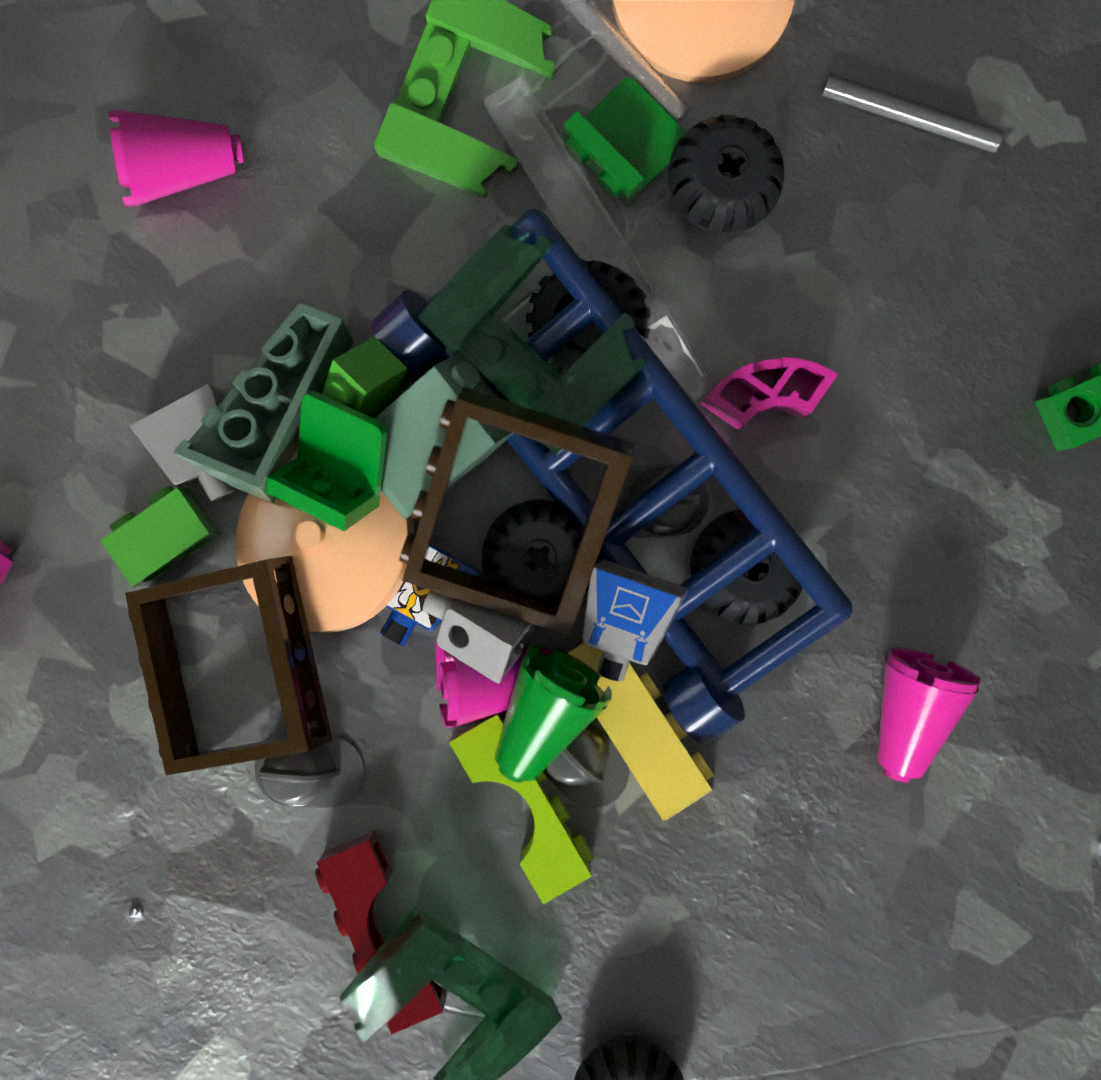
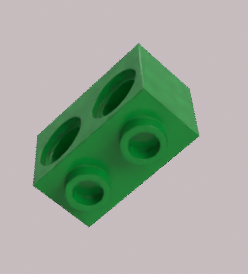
[1035,363,1101,451]

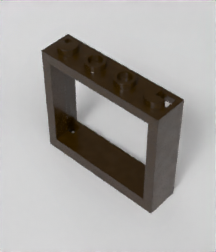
[399,387,634,636]
[125,555,333,776]

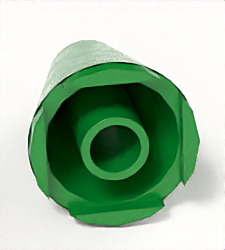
[494,645,612,783]

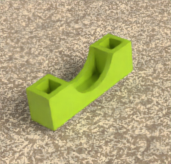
[449,712,594,904]

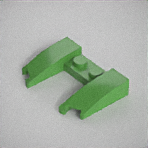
[374,0,554,198]

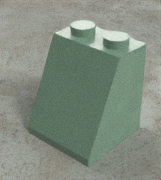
[375,352,514,520]

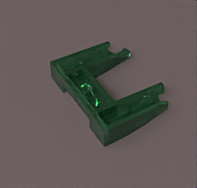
[418,225,648,455]
[339,906,562,1080]

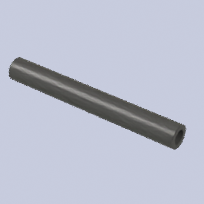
[821,73,1004,153]

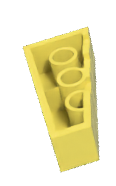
[568,643,714,820]

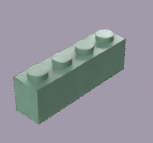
[173,303,354,504]

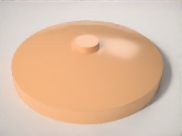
[612,0,795,83]
[235,456,414,633]

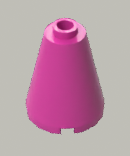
[108,109,244,207]
[435,642,553,728]
[877,648,981,783]

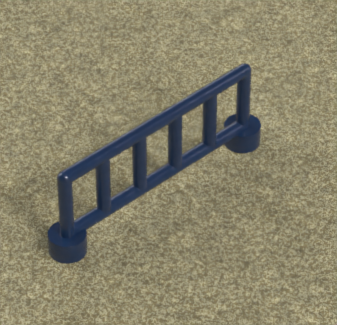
[371,209,853,745]

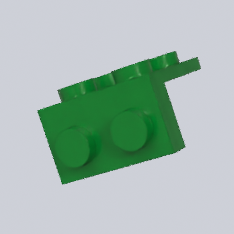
[563,78,686,206]
[266,391,387,531]

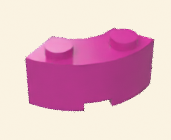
[699,357,838,430]

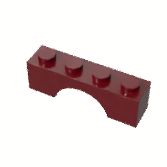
[315,830,447,1035]

